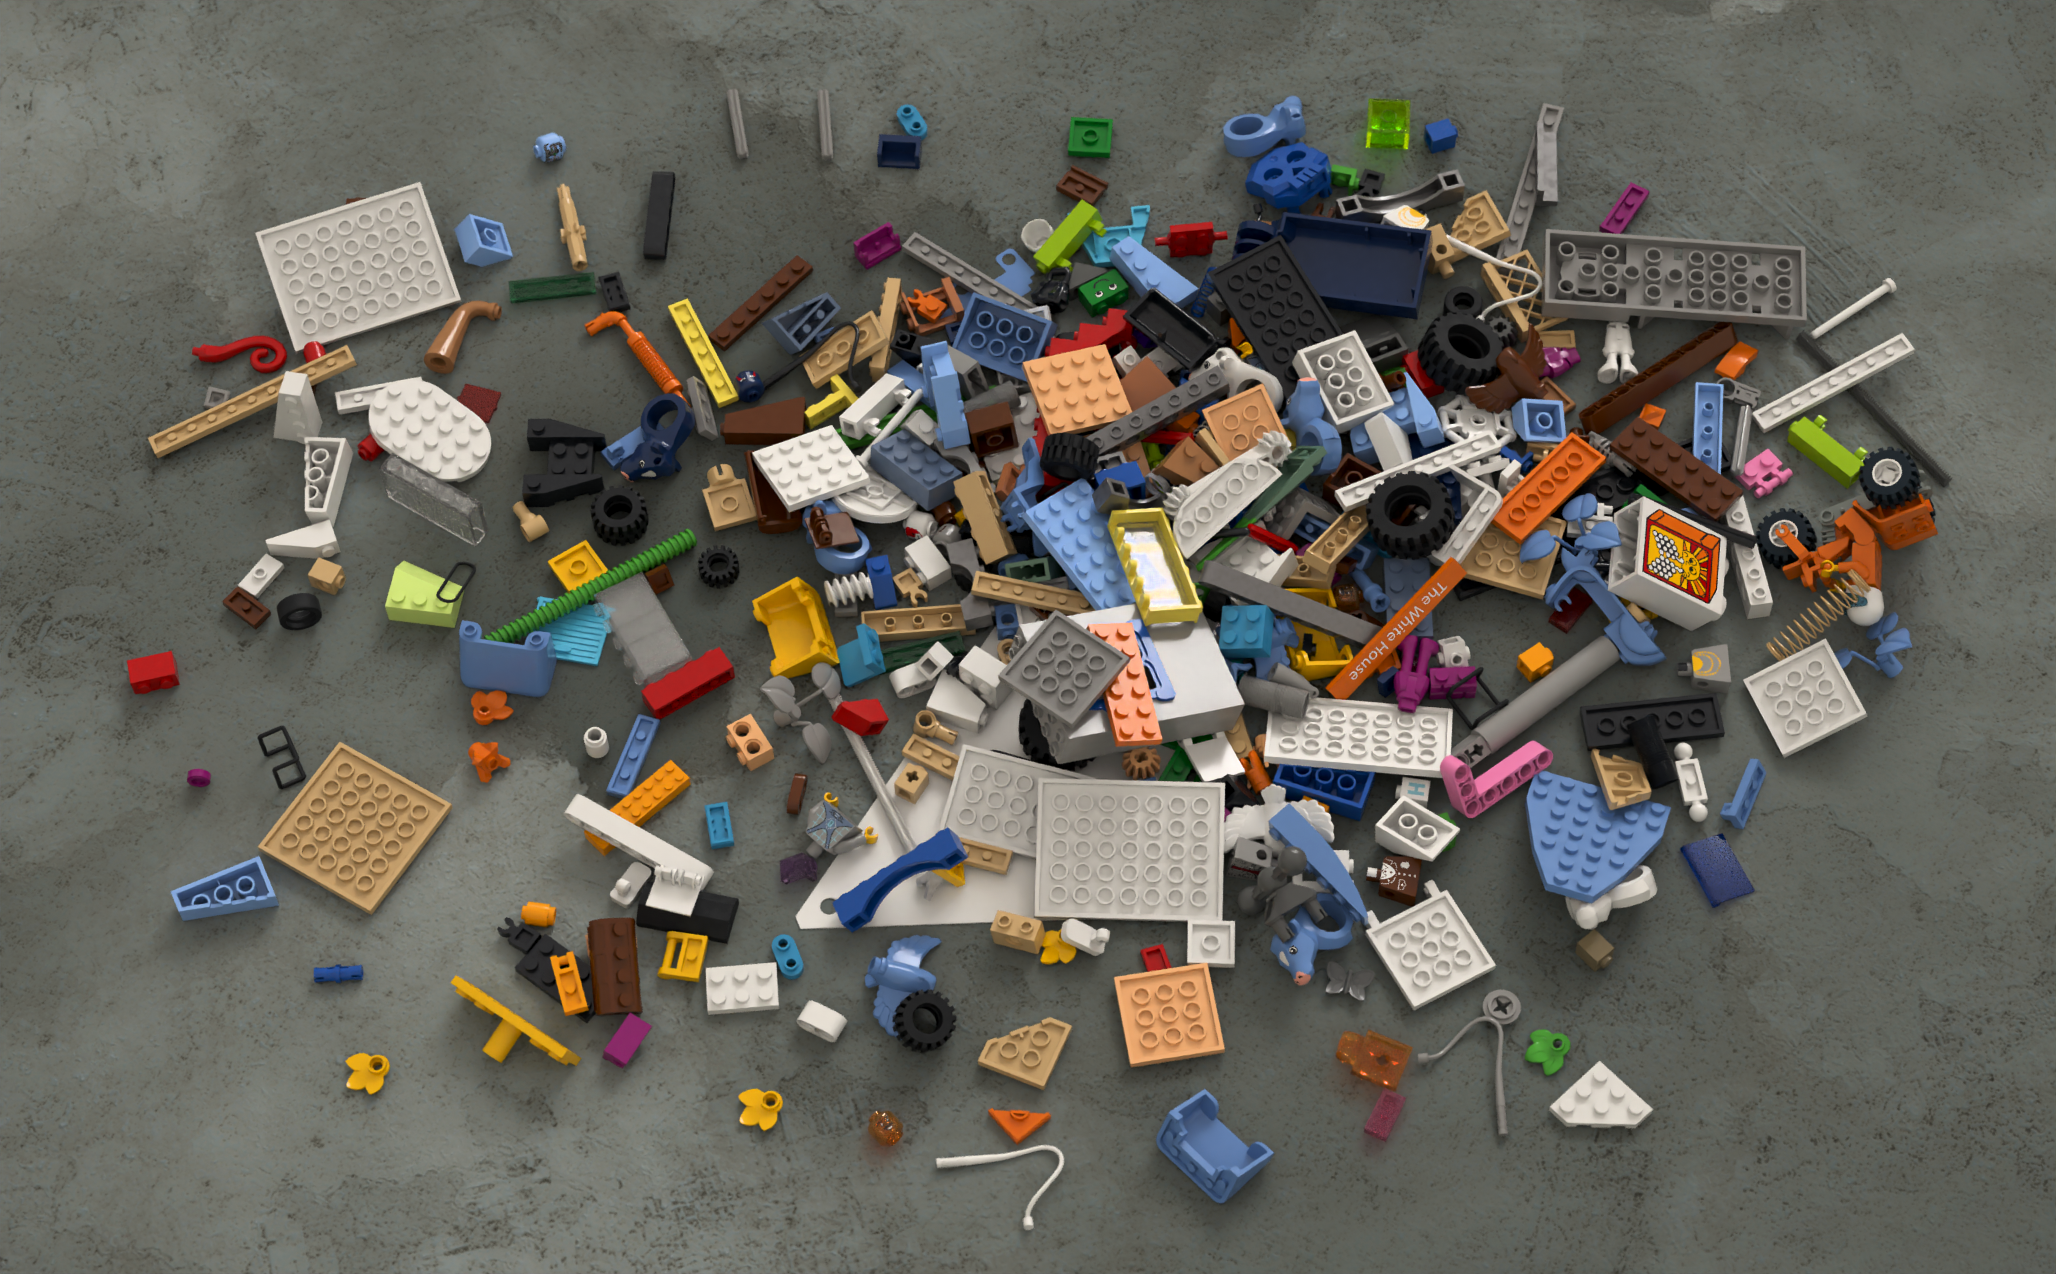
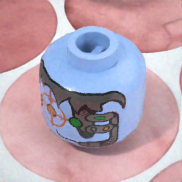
[533,133,566,163]

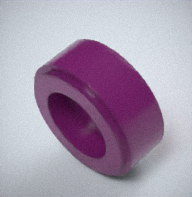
[187,769,211,787]

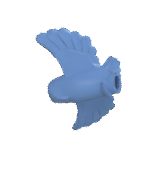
[1227,605,1299,688]
[865,935,941,1040]

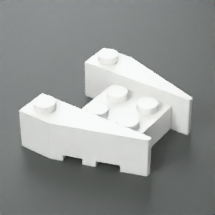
[1189,521,1299,606]

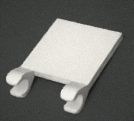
[1177,731,1245,782]

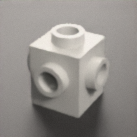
[1436,636,1471,668]

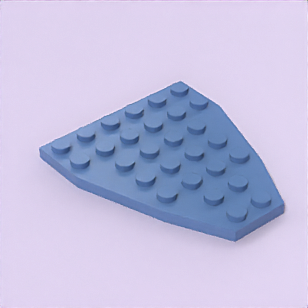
[1525,771,1671,904]

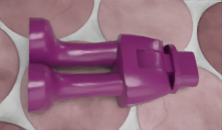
[1540,347,1581,378]
[1394,635,1440,713]

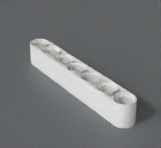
[564,794,714,892]

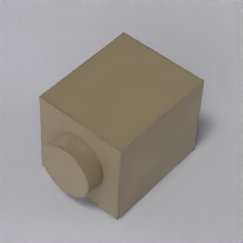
[1575,929,1614,972]

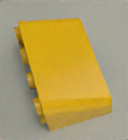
[1276,588,1353,682]

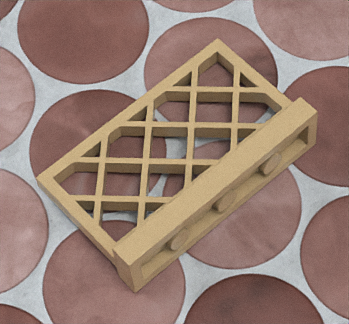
[1480,250,1568,343]

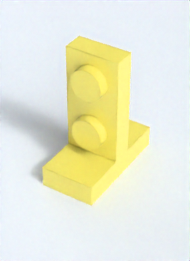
[804,374,859,429]

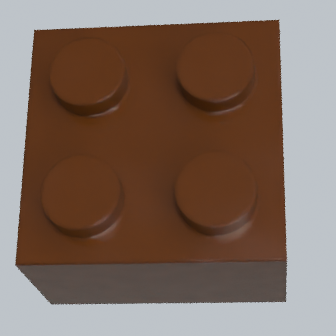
[965,401,1019,458]

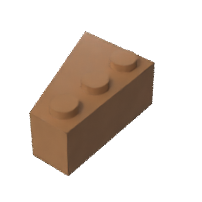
[1152,436,1220,487]

